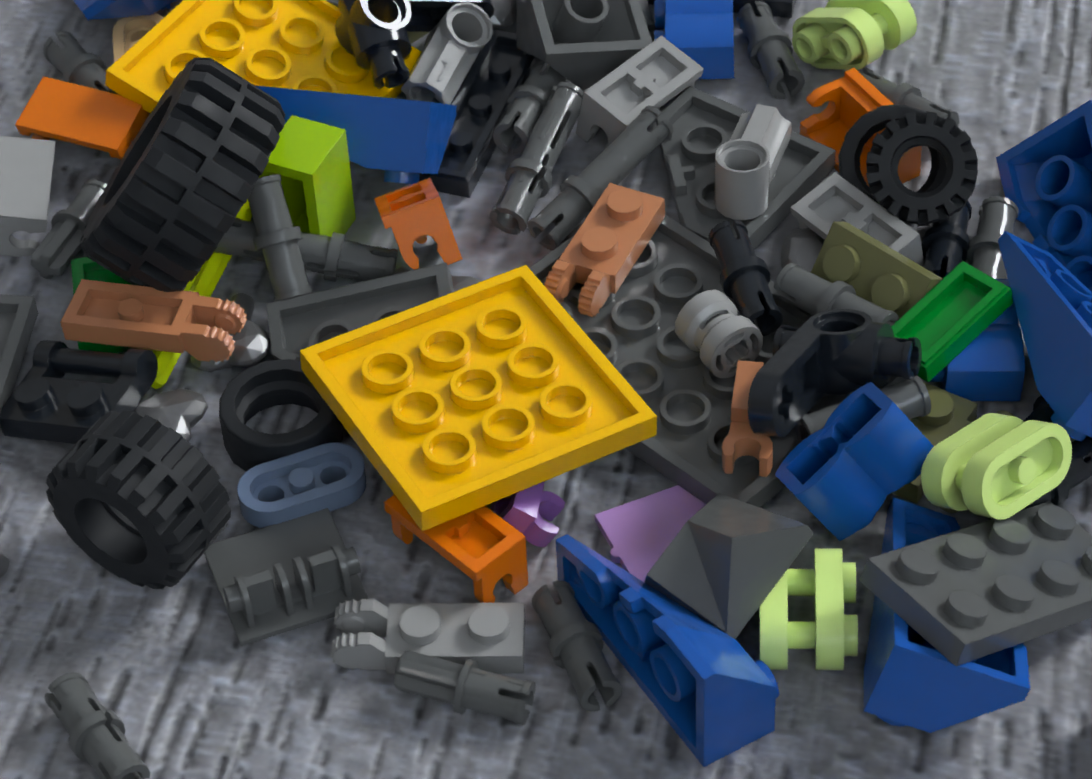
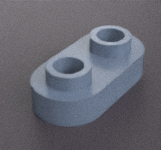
[237,443,367,528]

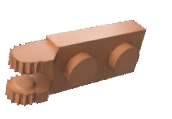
[544,183,665,317]
[60,279,247,363]

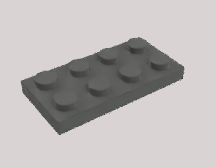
[859,501,1092,666]

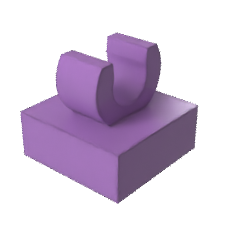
[490,481,565,547]

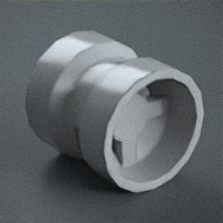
[675,289,763,378]

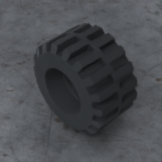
[46,410,231,589]

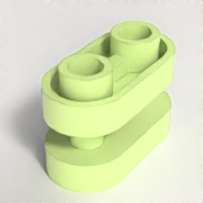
[792,0,917,70]
[921,413,1072,520]
[760,548,858,670]

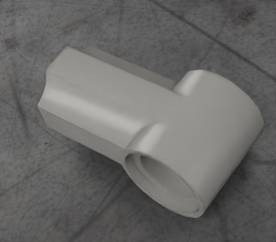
[401,2,493,105]
[715,104,791,220]

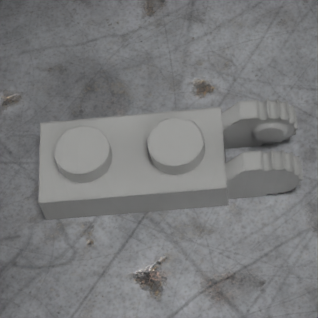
[331,599,526,674]

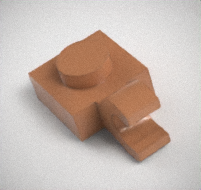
[722,360,773,477]

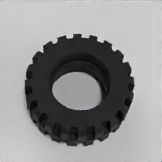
[80,58,286,292]

